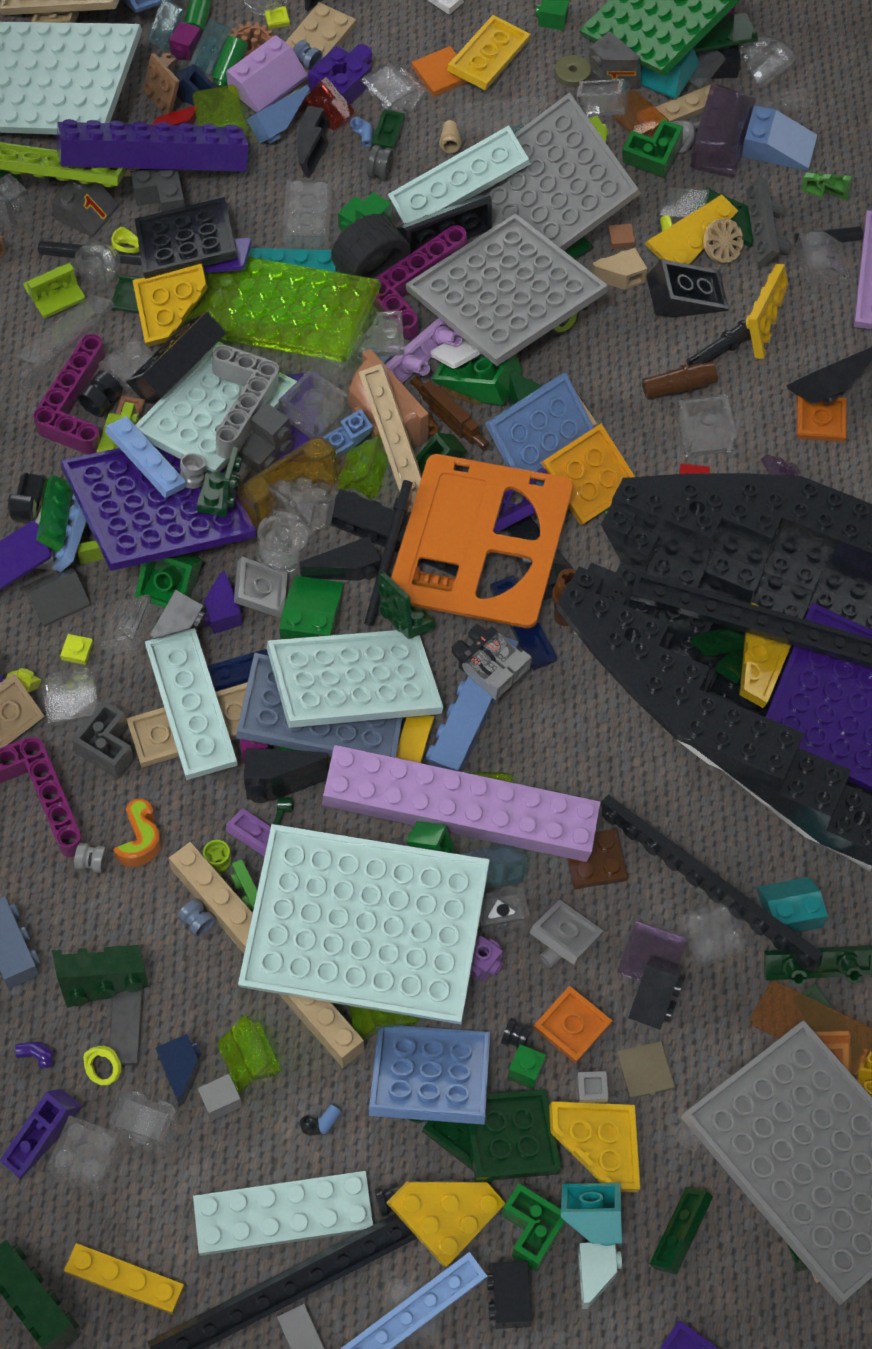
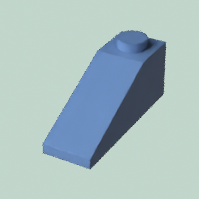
[246,85,310,143]

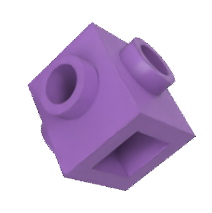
[470,935,503,983]

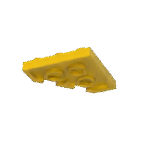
[132,263,208,347]
[549,1101,640,1192]
[386,1181,506,1267]

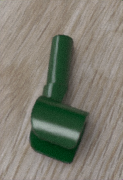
[273,797,293,825]

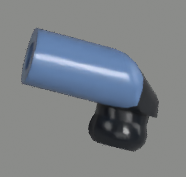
[299,1105,341,1136]

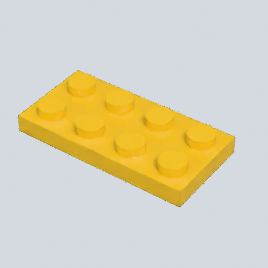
[447,15,531,91]

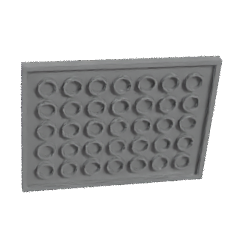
[681,1020,872,1305]

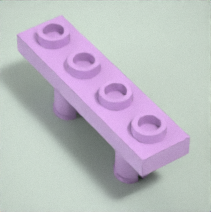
[385,318,463,383]

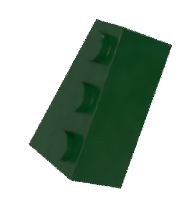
[52,945,149,1008]

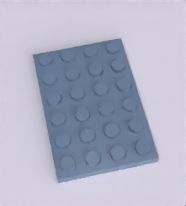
[236,653,402,758]

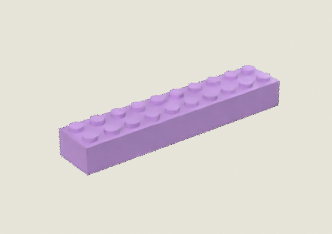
[322,745,600,862]

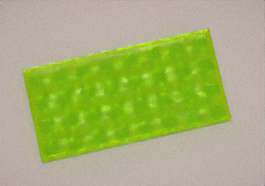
[181,257,381,362]

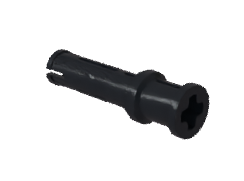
[686,320,751,366]

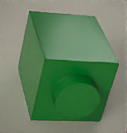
[535,0,569,31]
[508,1044,546,1090]

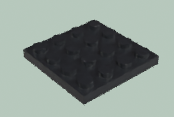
[135,197,238,279]

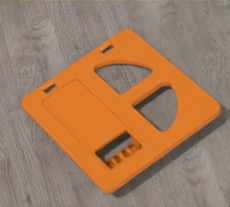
[391,454,573,628]

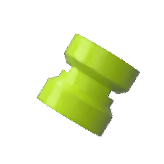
[203,840,232,874]

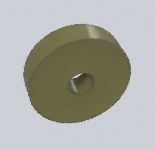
[555,55,591,88]

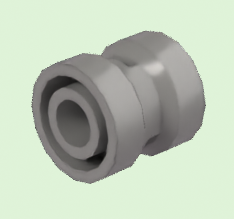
[180,453,206,489]
[74,843,108,873]

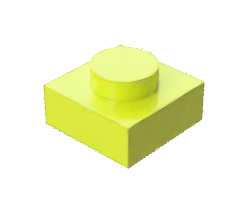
[60,634,93,665]
[6,668,42,692]

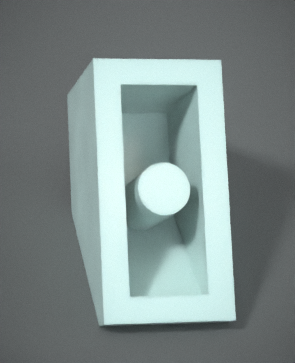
[578,1243,622,1309]

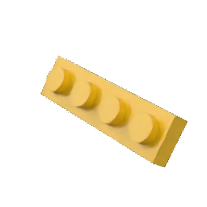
[64,1243,185,1314]

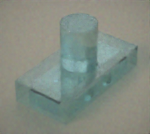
[147,0,185,50]

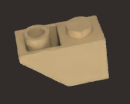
[592,248,647,290]

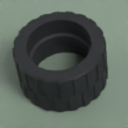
[331,214,411,293]

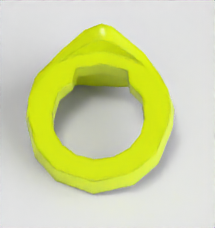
[111,227,140,253]
[83,1046,121,1086]

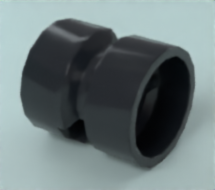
[77,371,123,417]

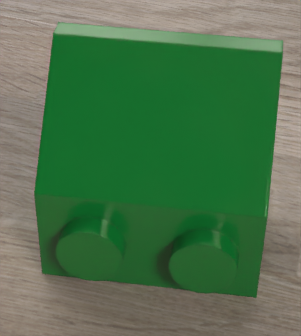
[134,554,203,608]

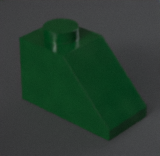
[416,432,467,475]

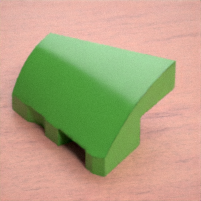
[801,172,852,200]

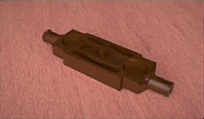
[410,376,490,451]

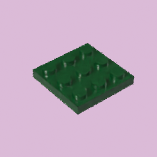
[465,1089,562,1182]

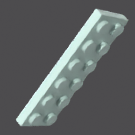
[388,125,531,223]
[145,628,238,780]
[193,1171,373,1256]

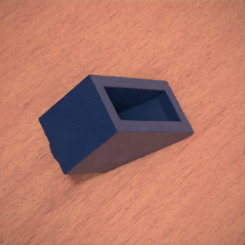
[176,64,225,112]
[156,1034,202,1106]

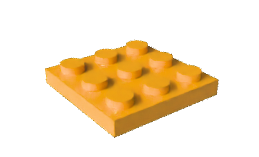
[540,423,635,526]

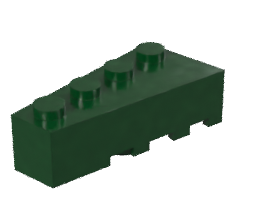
[0,1239,79,1349]

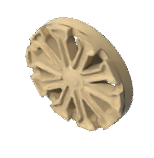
[703,218,743,263]

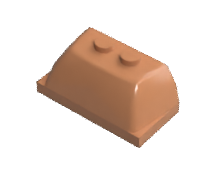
[347,349,429,448]

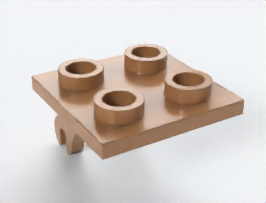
[143,53,180,115]

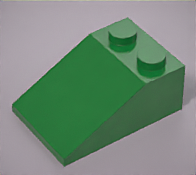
[432,354,522,405]
[279,576,344,640]

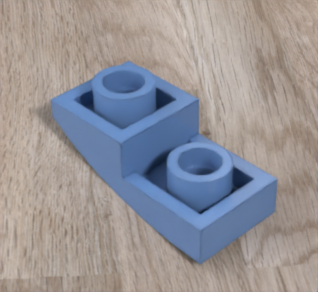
[321,409,374,460]

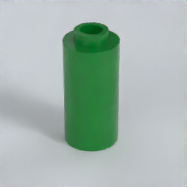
[184,0,212,36]
[211,35,249,89]

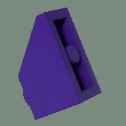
[202,572,243,634]

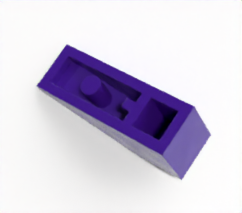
[0,1089,82,1179]

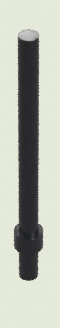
[364,480,413,626]

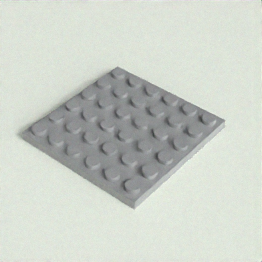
[472,92,641,251]
[406,213,608,366]

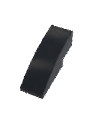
[297,106,330,178]

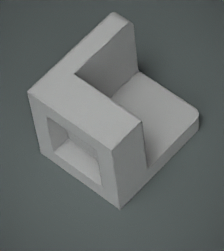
[575,1071,608,1103]
[198,1074,242,1121]

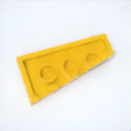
[644,195,738,264]
[746,264,788,359]
[740,603,791,708]

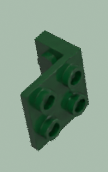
[196,446,242,517]
[378,572,435,639]

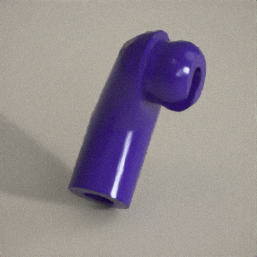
[15,1042,54,1068]

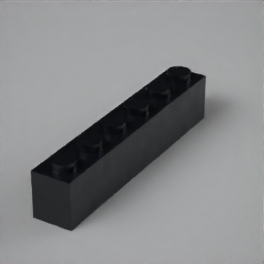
[327,489,459,576]

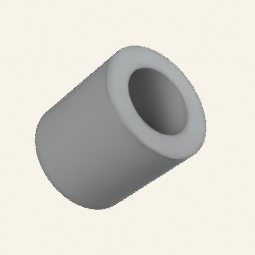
[539,947,563,968]

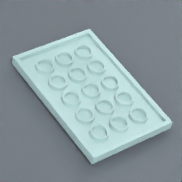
[135,341,298,472]
[266,630,443,728]

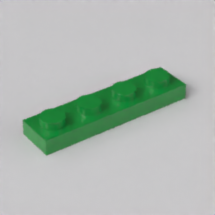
[36,474,73,552]

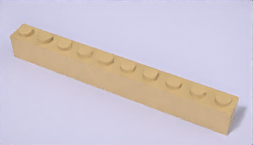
[169,842,364,1068]

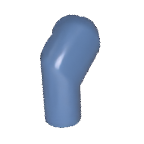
[350,116,373,147]

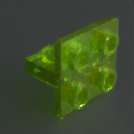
[337,436,389,499]
[217,1015,282,1091]

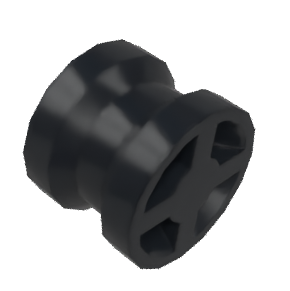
[501,1018,532,1050]
[374,1183,399,1217]

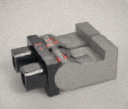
[451,623,531,701]

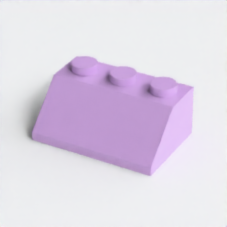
[226,35,308,113]

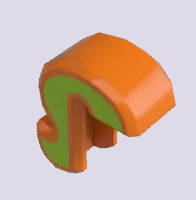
[113,798,161,867]

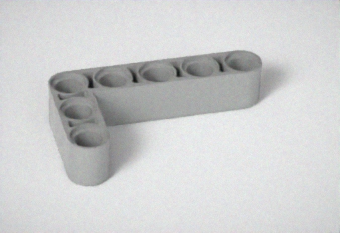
[212,345,279,459]

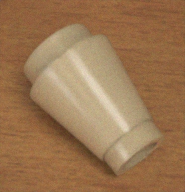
[439,120,462,153]

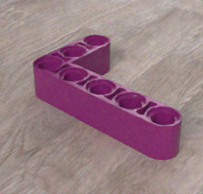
[369,225,468,340]
[33,334,105,454]
[0,737,83,858]

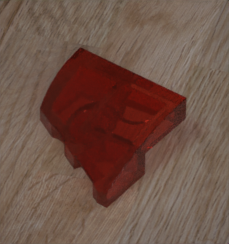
[298,77,356,131]

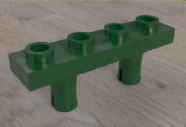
[764,945,872,987]

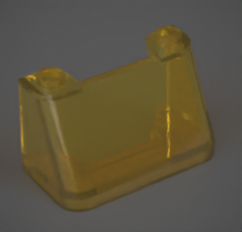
[236,437,339,533]

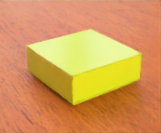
[264,6,290,29]

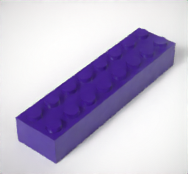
[56,119,249,171]

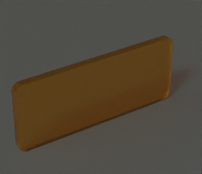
[749,981,872,1076]

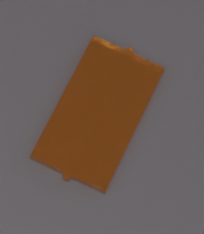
[603,89,669,135]

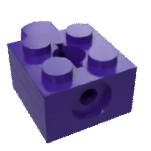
[308,44,372,111]

